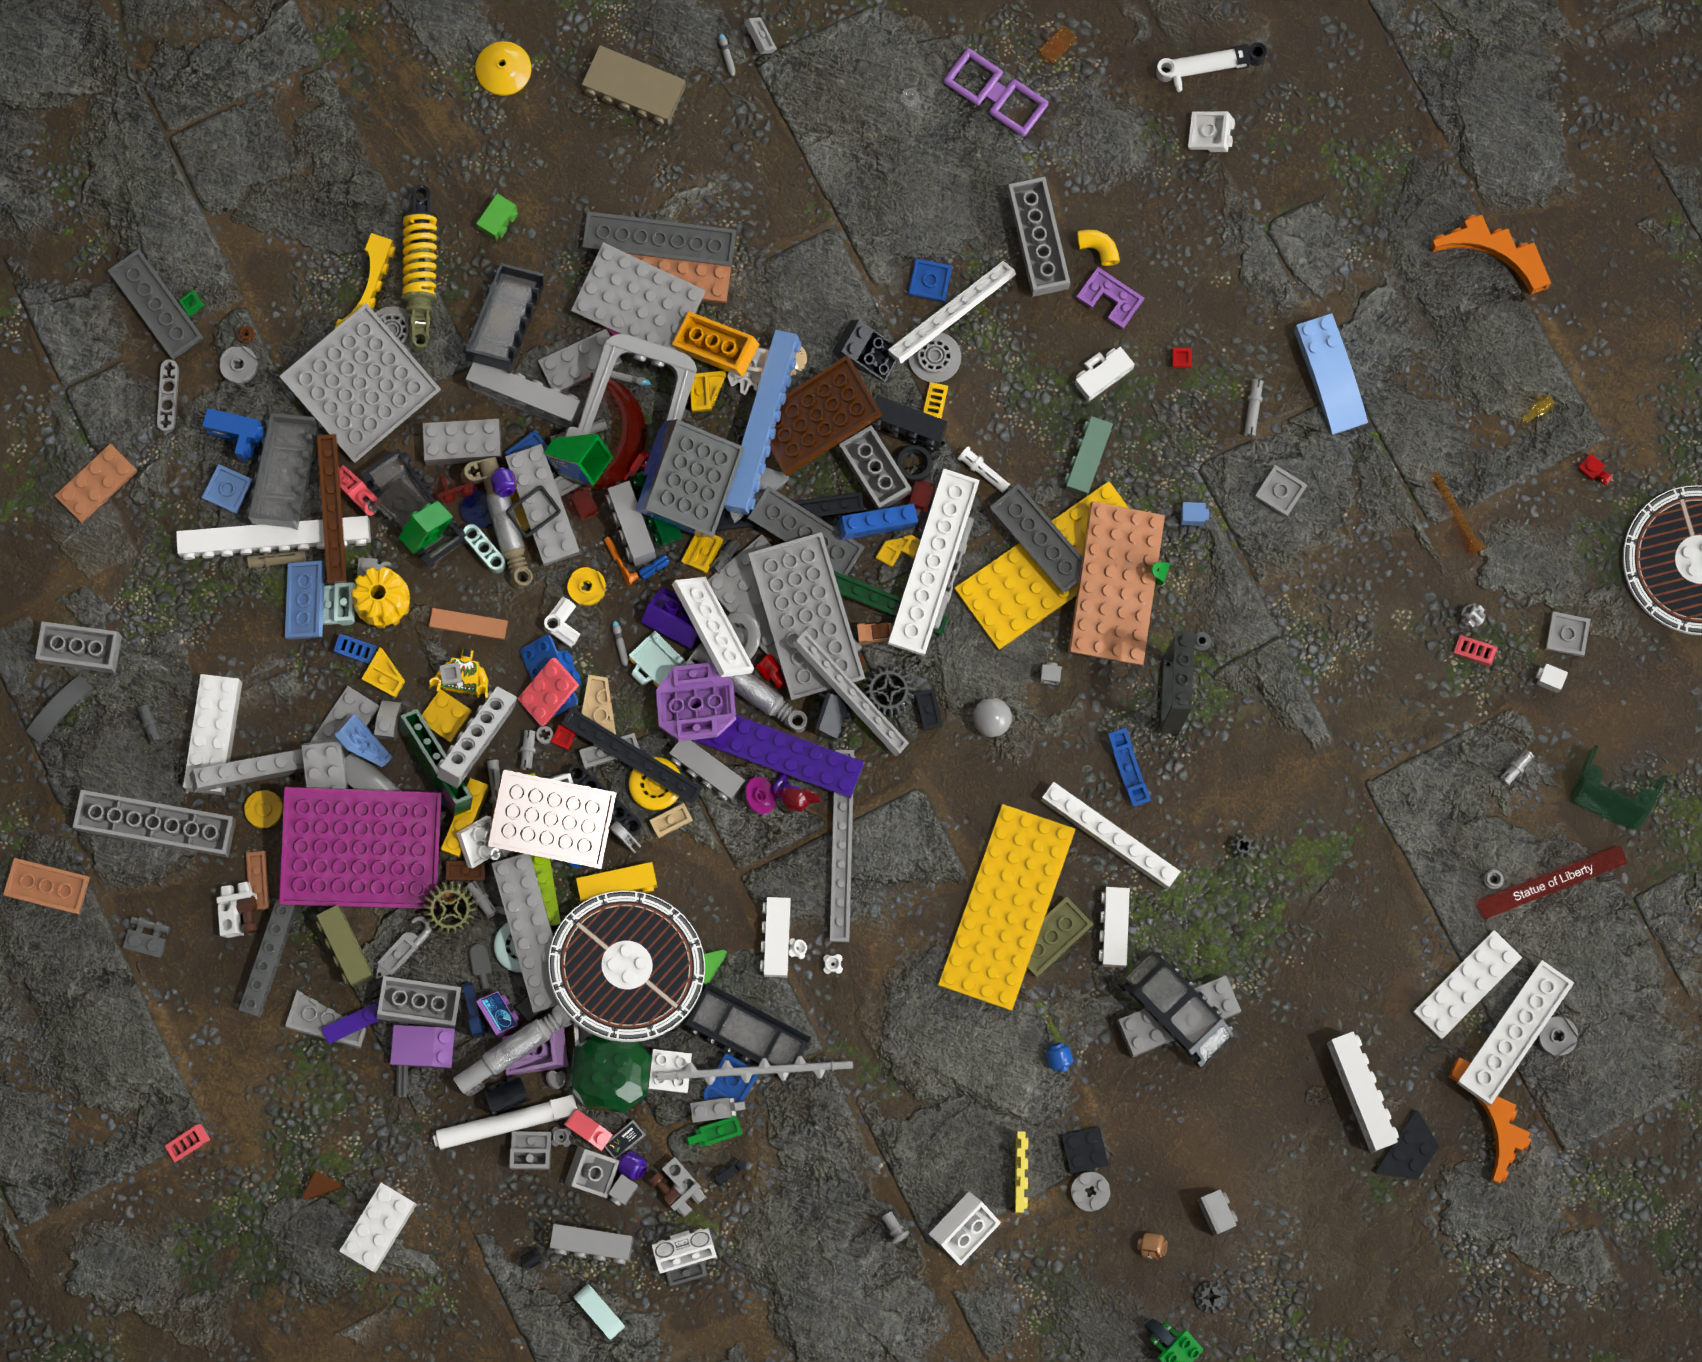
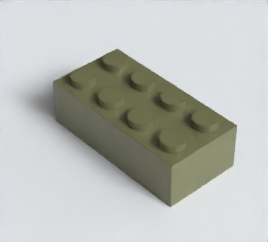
[316,905,376,989]

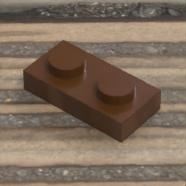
[446,861,486,881]

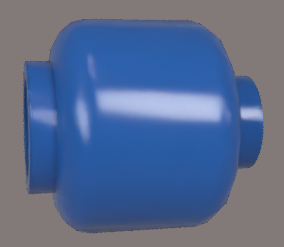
[1045,1042,1073,1072]

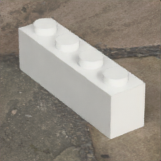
[1099,887,1130,968]
[760,897,791,978]

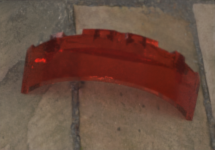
[586,372,646,489]

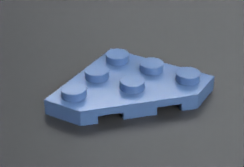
[335,713,392,767]

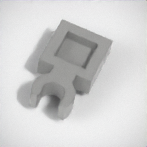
[357,558,391,577]

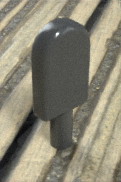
[469,943,492,990]

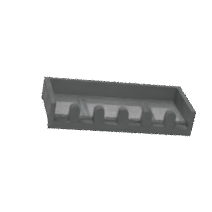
[247,413,319,530]

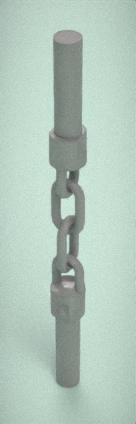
[933,517,974,629]

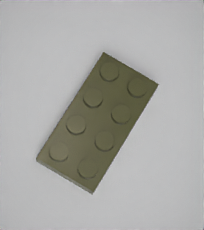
[1027,897,1094,978]

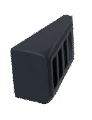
[520,1248,544,1270]

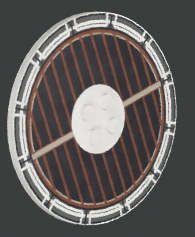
[1623,485,1702,635]
[548,891,705,1042]

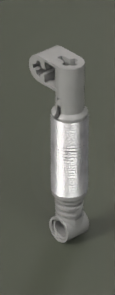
[685,643,807,733]
[453,1004,574,1096]

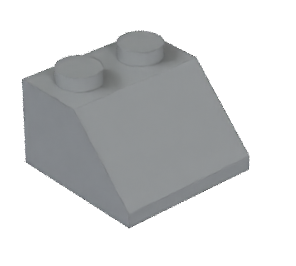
[565,1146,620,1198]
[1197,1189,1238,1236]

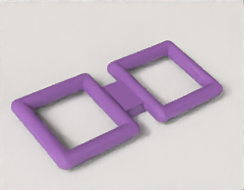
[944,48,1049,136]

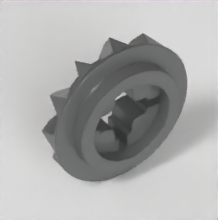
[1195,1281,1227,1313]

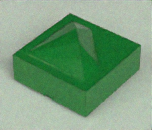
[178,290,205,317]

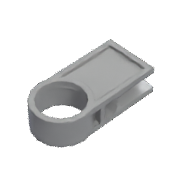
[609,821,641,853]

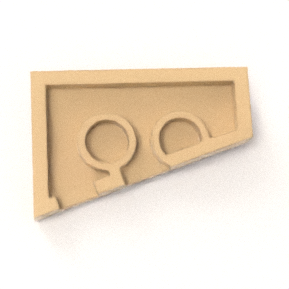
[582,675,616,734]

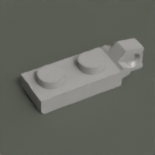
[690,1097,746,1123]

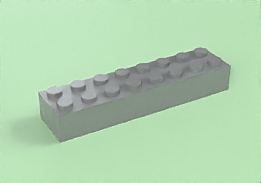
[73,790,236,858]
[492,854,559,1015]

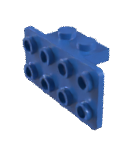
[520,635,582,718]

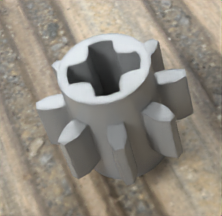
[1461,603,1486,628]

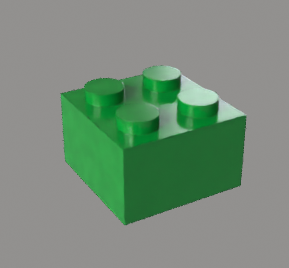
[399,501,453,554]

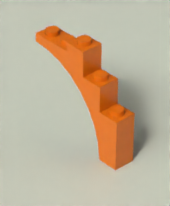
[1430,215,1551,295]
[1449,1058,1531,1184]

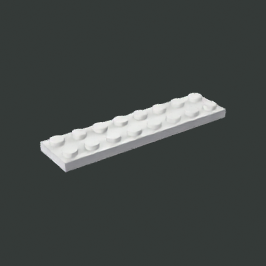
[1457,960,1574,1106]

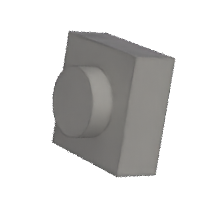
[440,662,462,686]

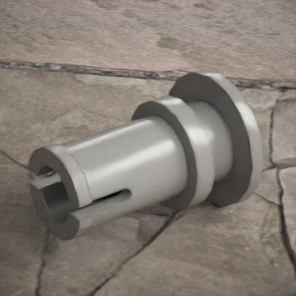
[882,1211,909,1244]

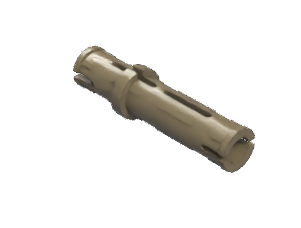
[247,550,306,568]

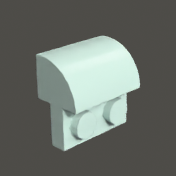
[323,582,356,626]

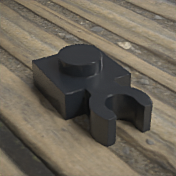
[715,1159,747,1185]

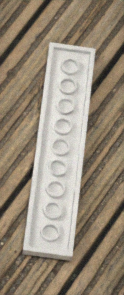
[888,469,980,656]

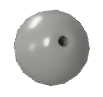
[973,698,1012,737]

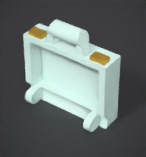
[629,631,686,688]

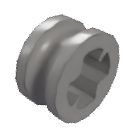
[536,726,554,744]

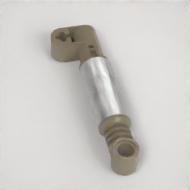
[460,457,533,589]

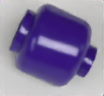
[490,468,518,497]
[618,1151,647,1180]

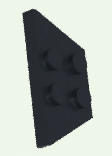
[1375,1110,1439,1180]

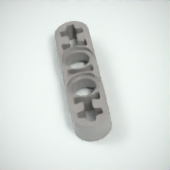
[157,359,179,433]

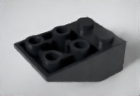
[832,320,897,382]

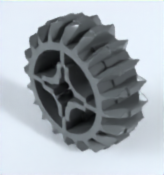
[863,666,915,718]

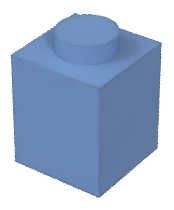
[1181,502,1209,526]

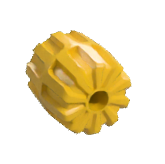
[351,567,410,629]

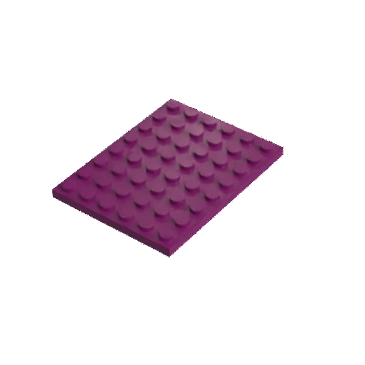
[279,787,441,909]

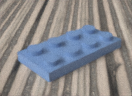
[285,561,325,639]

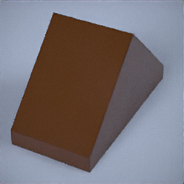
[303,1171,344,1201]

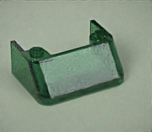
[1570,745,1667,830]

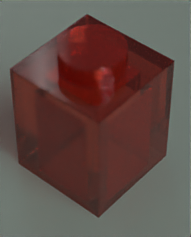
[909,480,934,512]
[571,489,599,521]

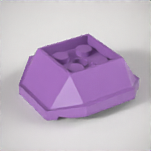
[656,662,736,741]

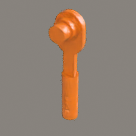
[604,536,639,586]

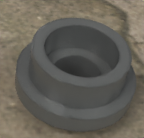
[1195,632,1211,651]

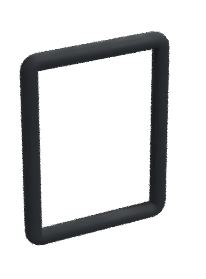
[506,485,561,538]

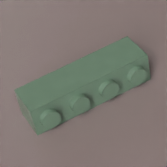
[1064,417,1113,497]

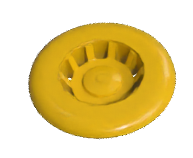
[629,757,681,810]

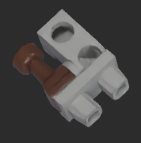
[648,1157,705,1217]

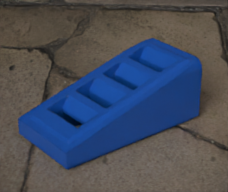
[334,634,378,665]

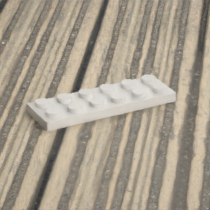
[672,577,754,677]
[1413,930,1522,1040]

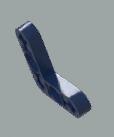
[462,982,486,1039]

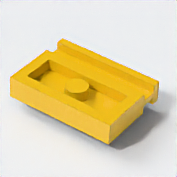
[681,535,724,574]

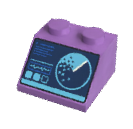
[476,992,520,1039]

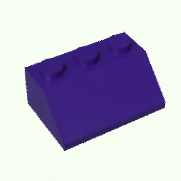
[641,587,700,649]

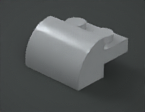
[510,1131,552,1170]

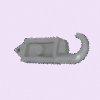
[376,916,432,979]

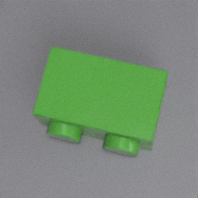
[476,193,518,241]

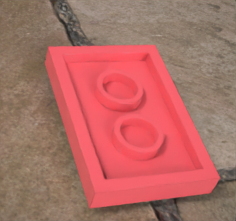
[518,658,579,726]

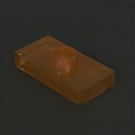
[1039,25,1078,65]

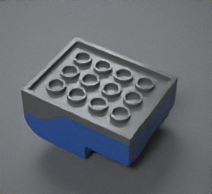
[635,419,745,537]

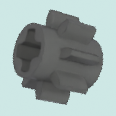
[1231,835,1255,859]

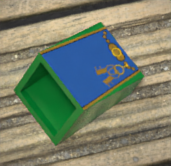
[544,434,614,487]

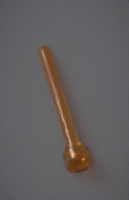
[1433,472,1486,555]

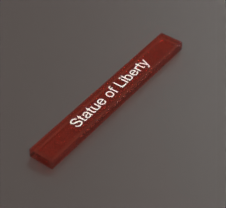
[1478,845,1628,920]

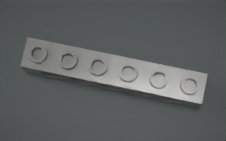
[437,686,517,788]

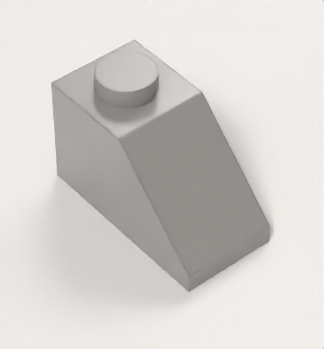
[374,700,401,741]

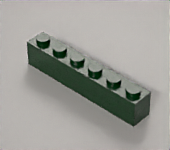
[399,709,473,816]

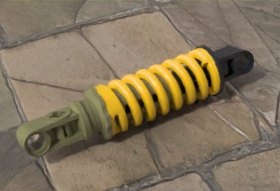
[401,185,438,352]

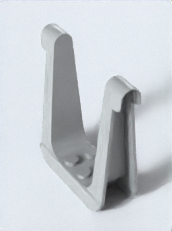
[565,334,697,437]

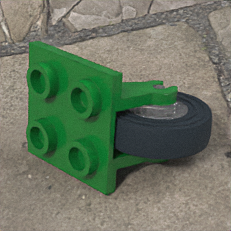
[1145,1319,1204,1362]

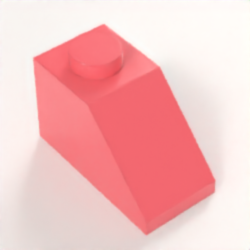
[564,1108,613,1151]

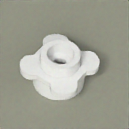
[788,938,807,959]
[823,954,843,974]

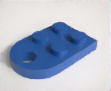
[704,1053,759,1112]

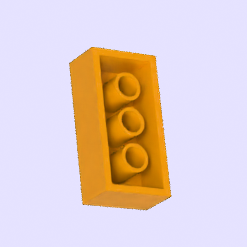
[672,311,759,377]

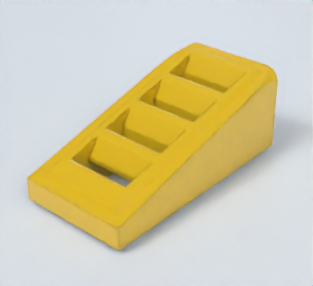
[923,382,948,419]

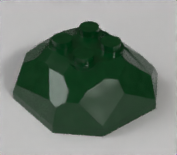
[569,1034,652,1113]

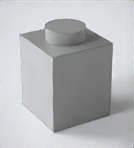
[608,1174,639,1206]

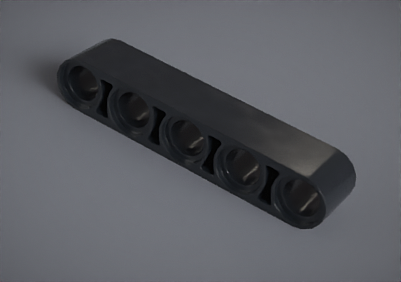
[568,764,642,837]

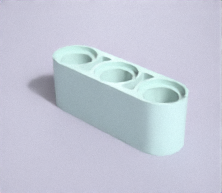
[463,524,506,574]
[573,1284,625,1340]

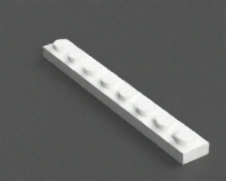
[888,261,1016,363]

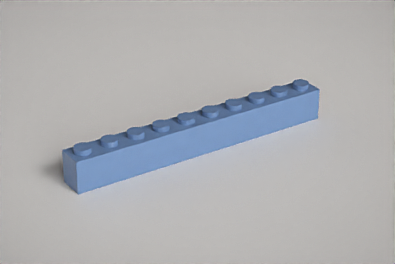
[724,330,801,515]

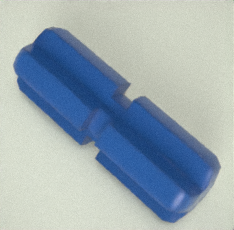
[639,555,670,580]

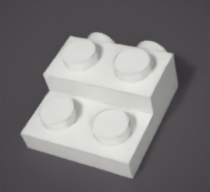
[1188,111,1235,152]

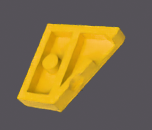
[690,371,726,412]
[362,647,405,698]

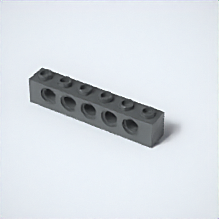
[239,899,298,1018]

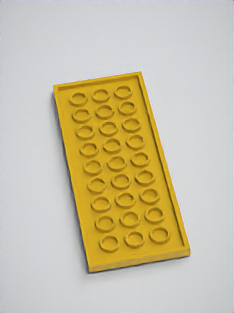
[954,481,1129,650]
[938,804,1076,1011]

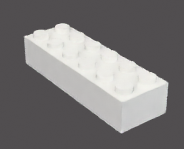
[183,674,242,796]
[1327,1031,1399,1153]

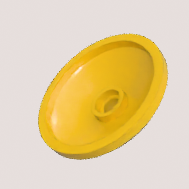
[475,41,531,96]

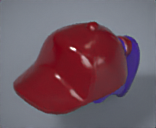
[773,773,821,812]

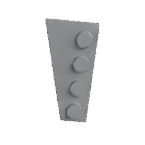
[285,990,367,1049]

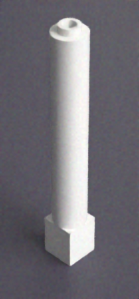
[433,1095,577,1150]

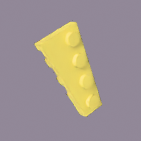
[1015,1132,1028,1213]

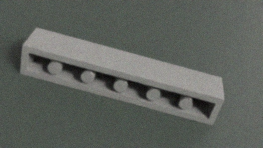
[189,749,305,793]

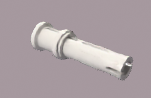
[958,446,1010,493]

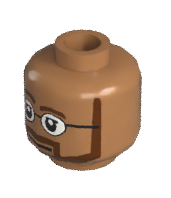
[1137,1232,1167,1260]

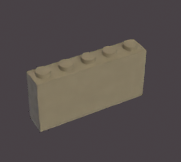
[582,45,686,125]

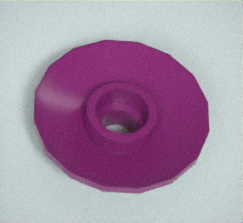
[745,777,776,814]

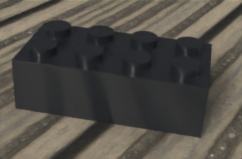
[868,395,948,452]

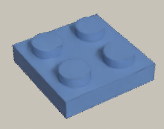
[202,464,254,515]

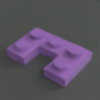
[1076,267,1144,330]

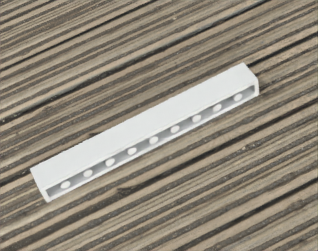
[176,516,371,560]

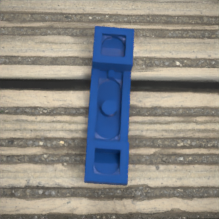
[1108,728,1151,807]

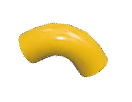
[1077,230,1120,266]

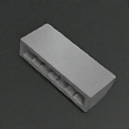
[345,752,402,791]

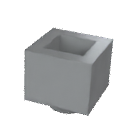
[1040,662,1062,685]

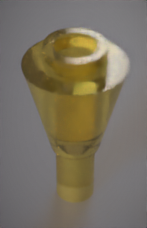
[1522,394,1555,424]

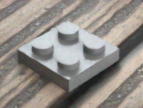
[1255,465,1307,518]
[1545,612,1591,657]

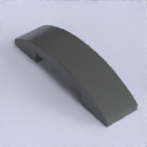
[26,675,94,745]

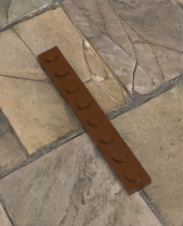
[317,434,347,584]

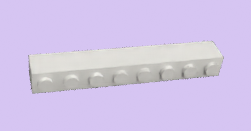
[1041,782,1181,890]

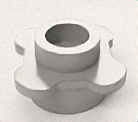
[551,1127,571,1147]

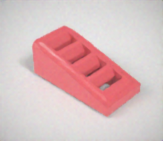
[1453,635,1498,667]
[165,1124,210,1163]

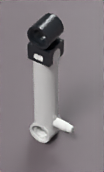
[1156,42,1267,92]

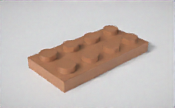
[55,444,137,523]
[3,858,90,915]

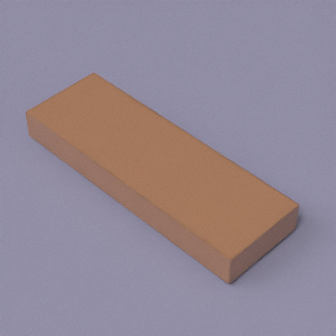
[246,851,270,911]

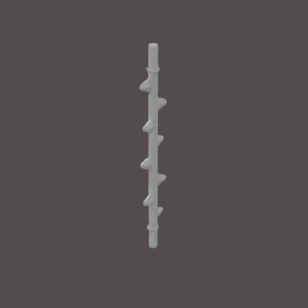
[657,1056,853,1085]

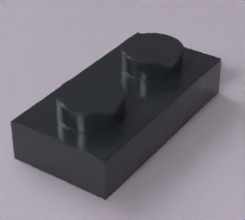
[915,689,943,731]

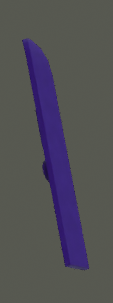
[321,1001,381,1044]

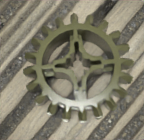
[423,881,476,934]

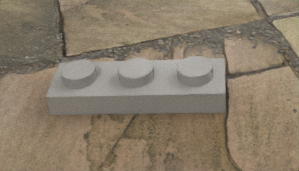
[579,733,639,769]

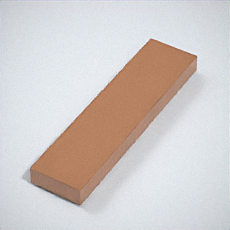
[429,608,508,640]

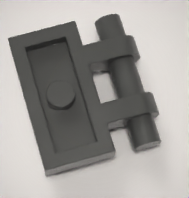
[123,916,170,959]

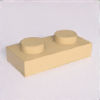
[649,803,693,838]

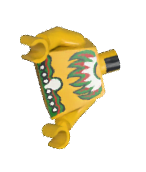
[429,649,489,698]

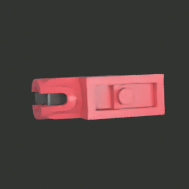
[339,465,382,516]

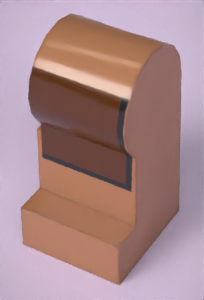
[857,623,893,645]

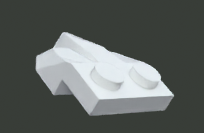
[728,347,770,396]

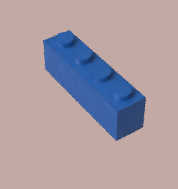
[836,504,918,540]

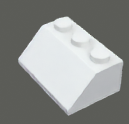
[929,1191,1001,1266]

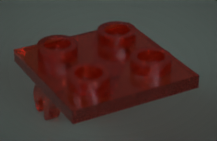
[437,469,477,504]

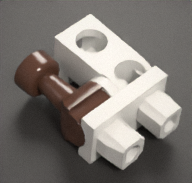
[217,882,257,938]

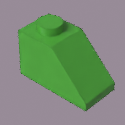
[703,950,727,986]

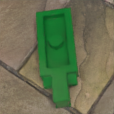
[687,1115,743,1148]

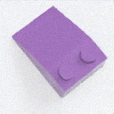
[390,1025,455,1070]

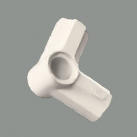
[544,597,581,648]

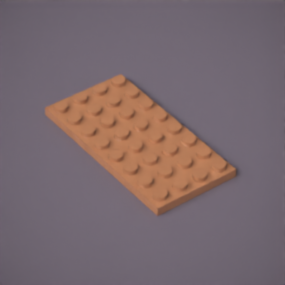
[1068,501,1165,666]

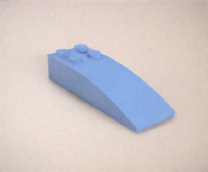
[1294,313,1368,435]

